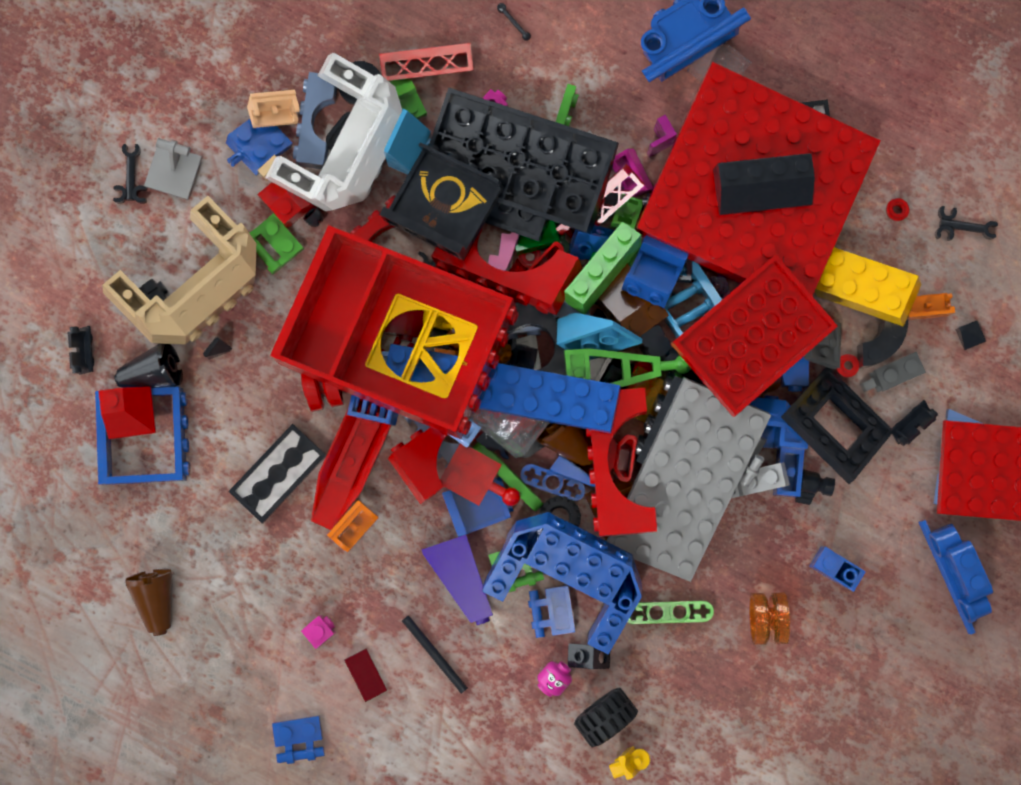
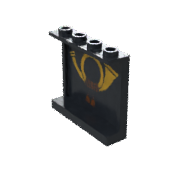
[379,142,504,261]

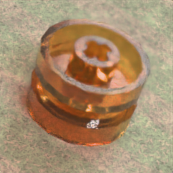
[749,592,790,645]

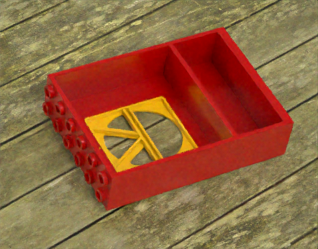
[270,225,519,439]

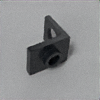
[568,643,610,669]

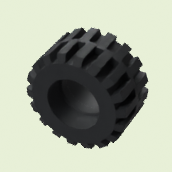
[574,688,638,747]

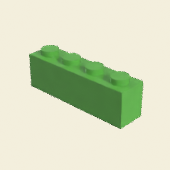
[564,222,641,314]

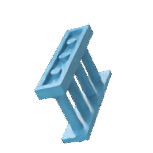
[664,260,722,339]

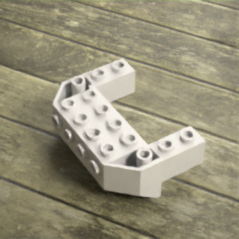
[265,53,402,211]

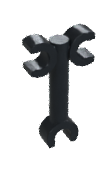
[113,144,147,204]
[935,206,998,241]

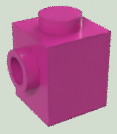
[301,615,337,649]

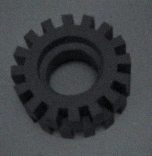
[539,496,581,527]

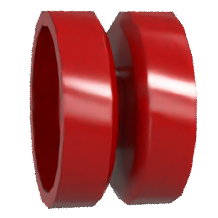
[301,374,344,412]

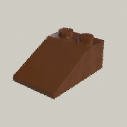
[596,264,669,337]

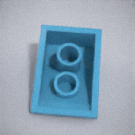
[384,109,432,175]
[557,313,642,360]

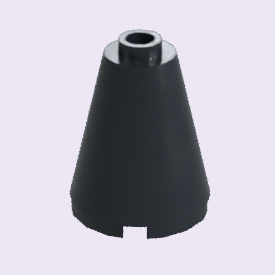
[114,343,183,388]

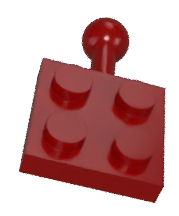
[440,443,521,506]

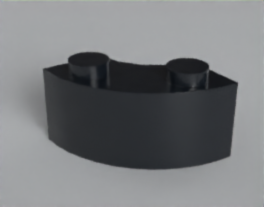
[857,319,909,369]

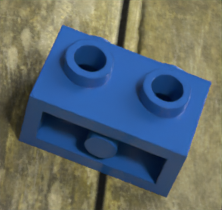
[570,225,615,260]

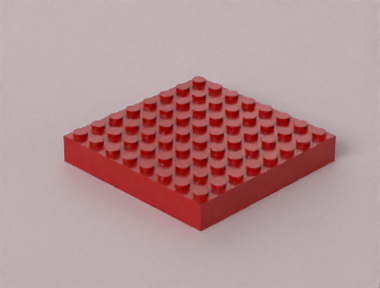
[634,62,881,296]

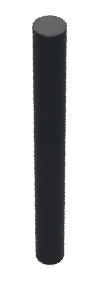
[402,615,468,693]

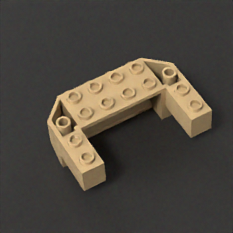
[102,196,256,345]

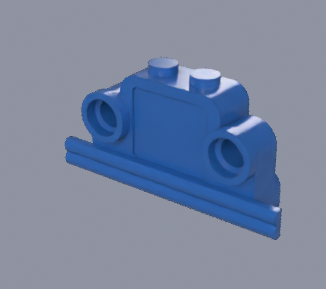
[641,0,751,83]
[918,520,993,634]

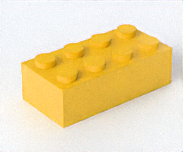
[815,247,922,326]

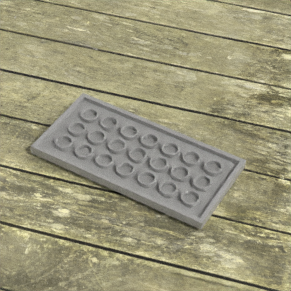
[607,377,771,582]

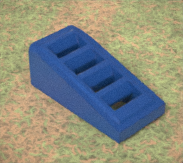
[347,395,398,426]
[549,455,595,487]

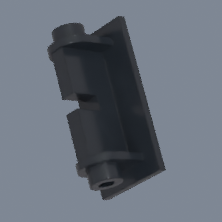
[67,326,94,375]
[890,400,938,446]

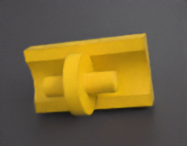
[609,746,651,780]

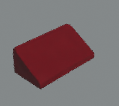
[344,649,387,702]

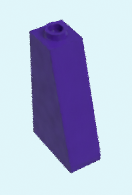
[422,535,493,625]

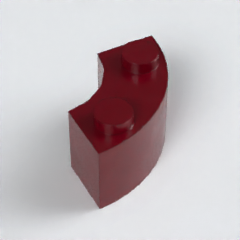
[383,310,424,342]

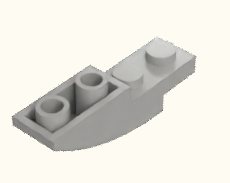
[731,462,790,498]

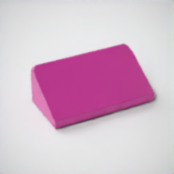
[613,149,653,198]

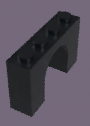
[507,302,566,375]

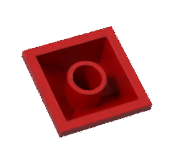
[257,182,315,229]
[99,387,156,439]

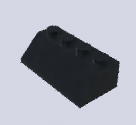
[713,153,815,216]

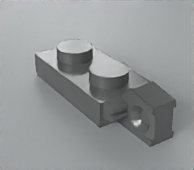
[860,352,926,392]

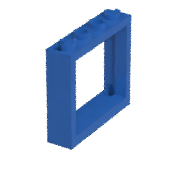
[95,387,190,485]

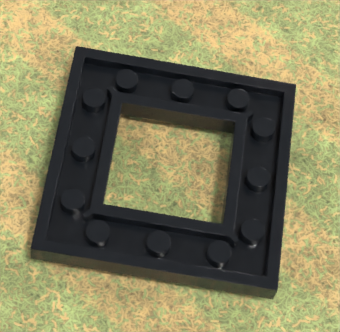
[781,367,892,484]

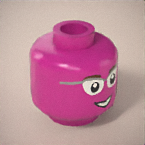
[537,661,572,697]

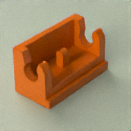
[907,293,955,320]
[327,500,379,552]

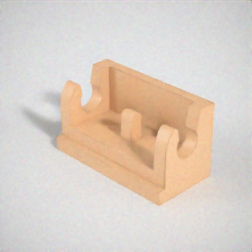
[247,90,300,128]

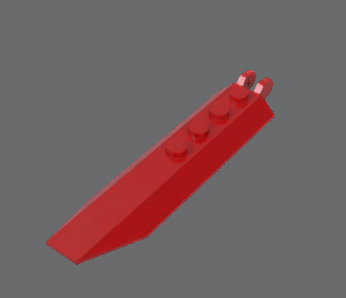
[311,336,415,530]

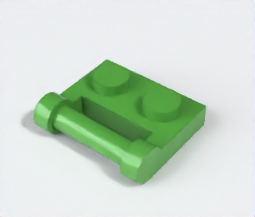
[249,213,304,275]

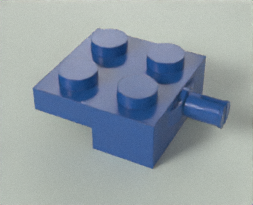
[226,119,292,176]

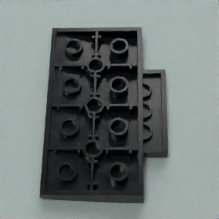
[430,87,619,242]

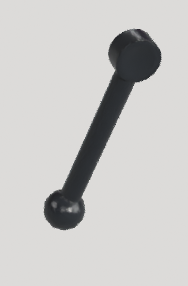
[497,3,531,41]

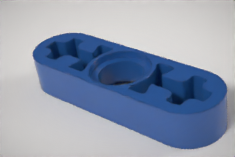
[520,464,585,501]

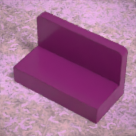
[647,115,677,158]

